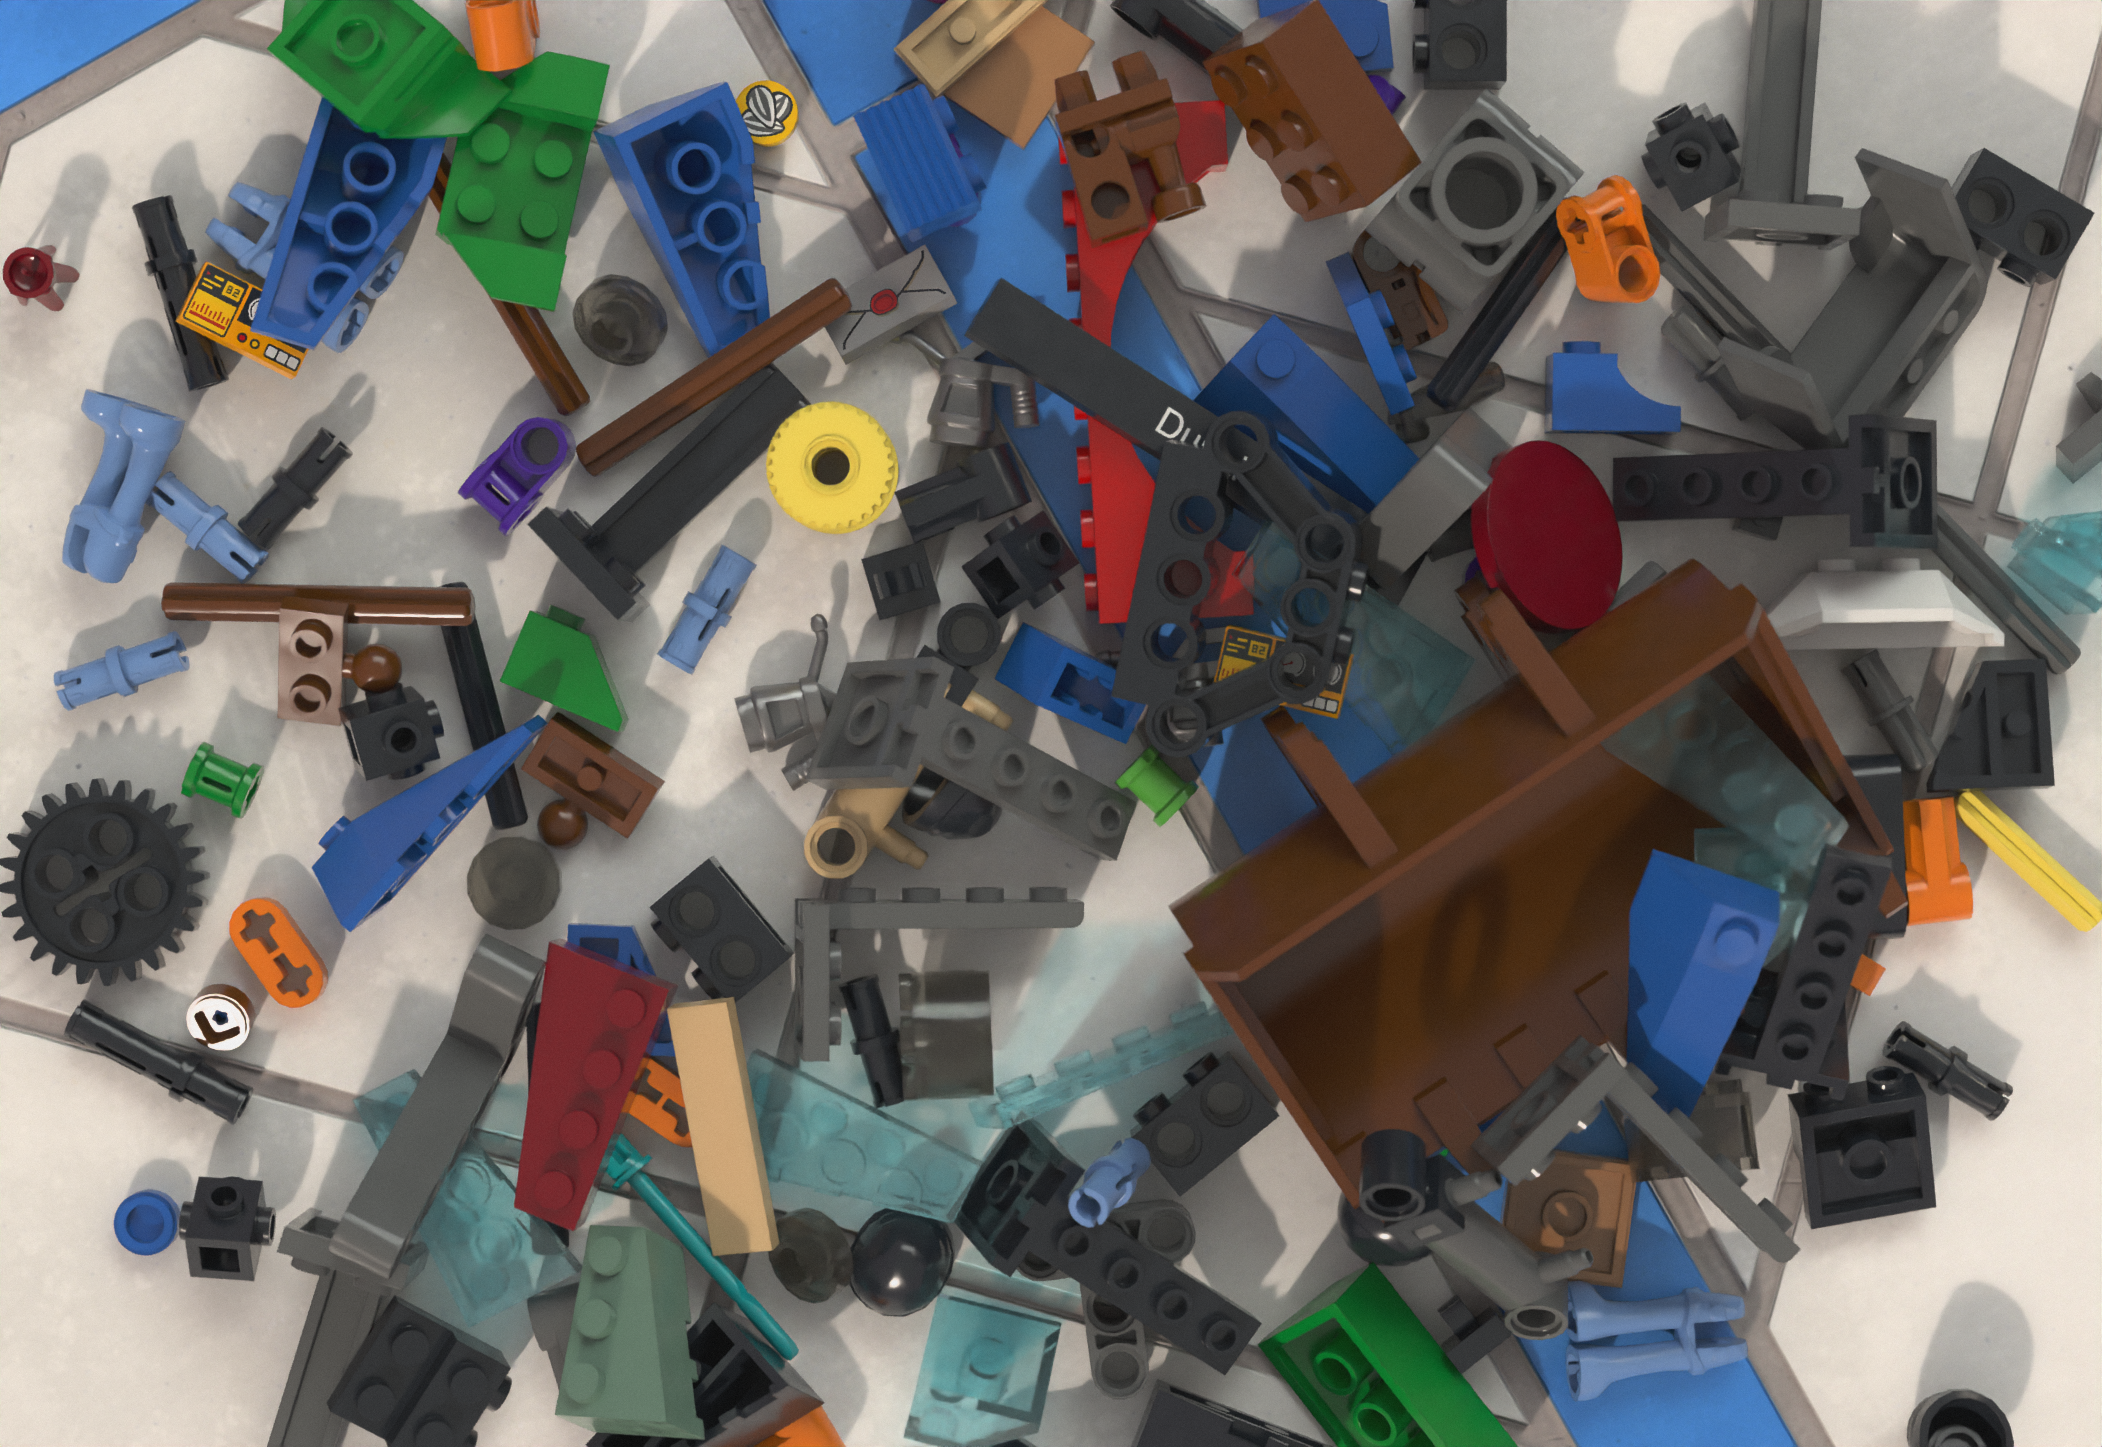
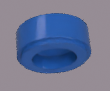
[114,1189,180,1256]

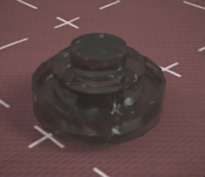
[572,274,668,367]
[467,836,562,930]
[768,1208,853,1304]

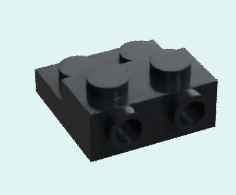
[1788,1066,1937,1229]
[326,1295,512,1447]

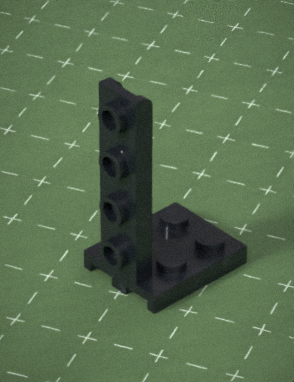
[527,362,812,622]
[1613,414,1938,549]
[1715,843,1893,1101]
[948,1111,1262,1375]

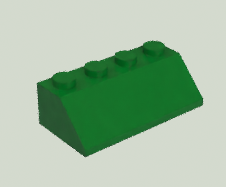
[1257,1262,1518,1447]

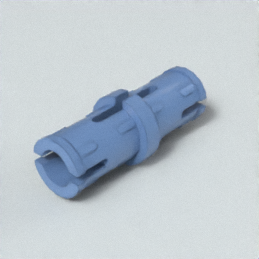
[146,471,269,584]
[657,545,757,675]
[54,631,190,711]
[1068,1138,1151,1227]

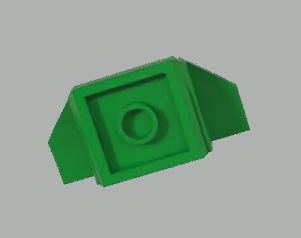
[267,0,512,139]
[435,51,610,312]

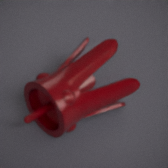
[3,245,80,311]

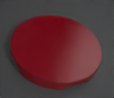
[1471,440,1623,634]

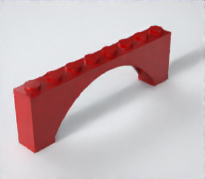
[1058,100,1254,624]

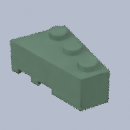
[555,1225,705,1440]

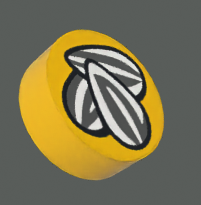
[736,80,799,147]

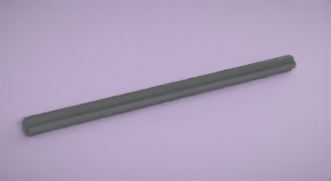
[1642,204,2081,674]

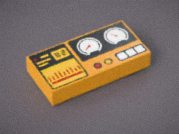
[176,261,309,380]
[1214,625,1354,719]

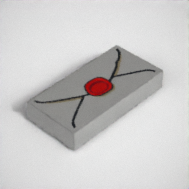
[825,245,957,365]

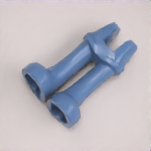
[205,182,404,353]
[62,389,186,583]
[1566,1280,1748,1401]

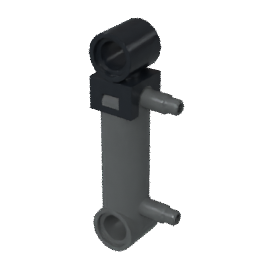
[1359,1129,1594,1340]

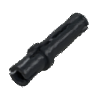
[132,195,229,392]
[64,1000,253,1124]

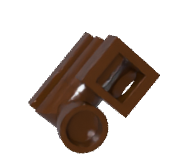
[1055,50,1207,248]

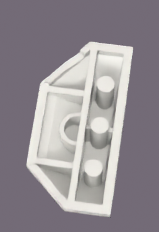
[1764,558,2004,650]

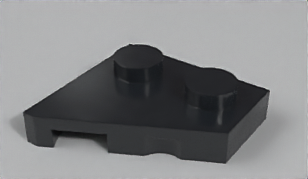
[1926,659,2055,793]

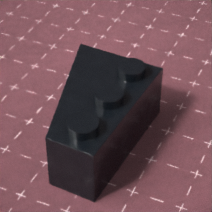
[586,1302,825,1447]
[1131,1379,1333,1447]

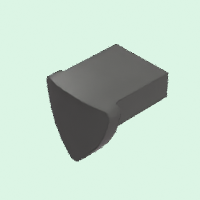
[2056,372,2102,484]

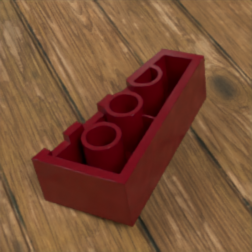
[514,938,679,1232]

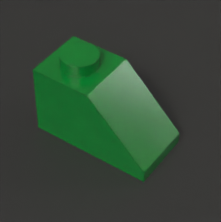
[500,604,629,732]

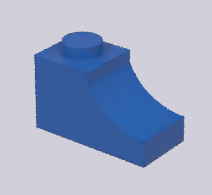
[1545,341,1681,435]
[994,622,1146,744]

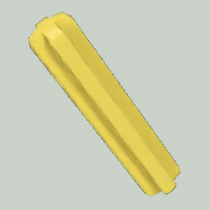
[1954,791,2102,932]

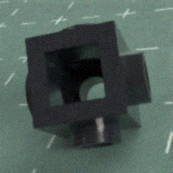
[1641,102,1741,212]
[962,510,1079,619]
[338,682,444,781]
[179,1176,276,1281]

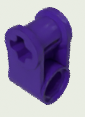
[458,417,576,537]

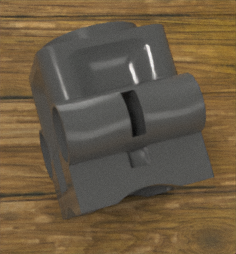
[1365,88,1585,314]

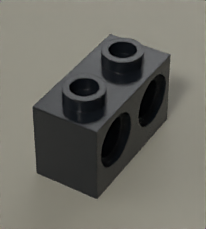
[1412,0,1507,90]
[1951,148,2095,287]
[649,855,794,1003]
[1130,1051,1279,1197]

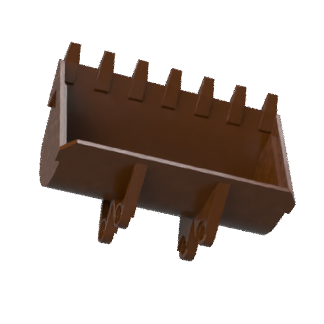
[1168,558,1908,1242]

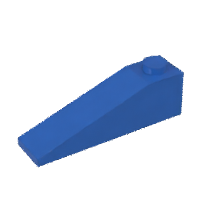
[593,81,770,358]
[250,97,447,350]
[1193,314,1420,513]
[311,715,548,932]
[1626,849,1780,1118]

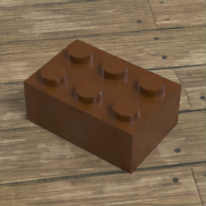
[1202,0,1422,222]

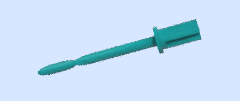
[606,1133,799,1360]

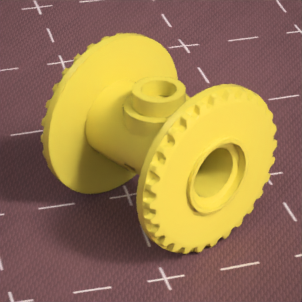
[766,402,899,534]

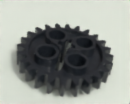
[0,778,210,986]

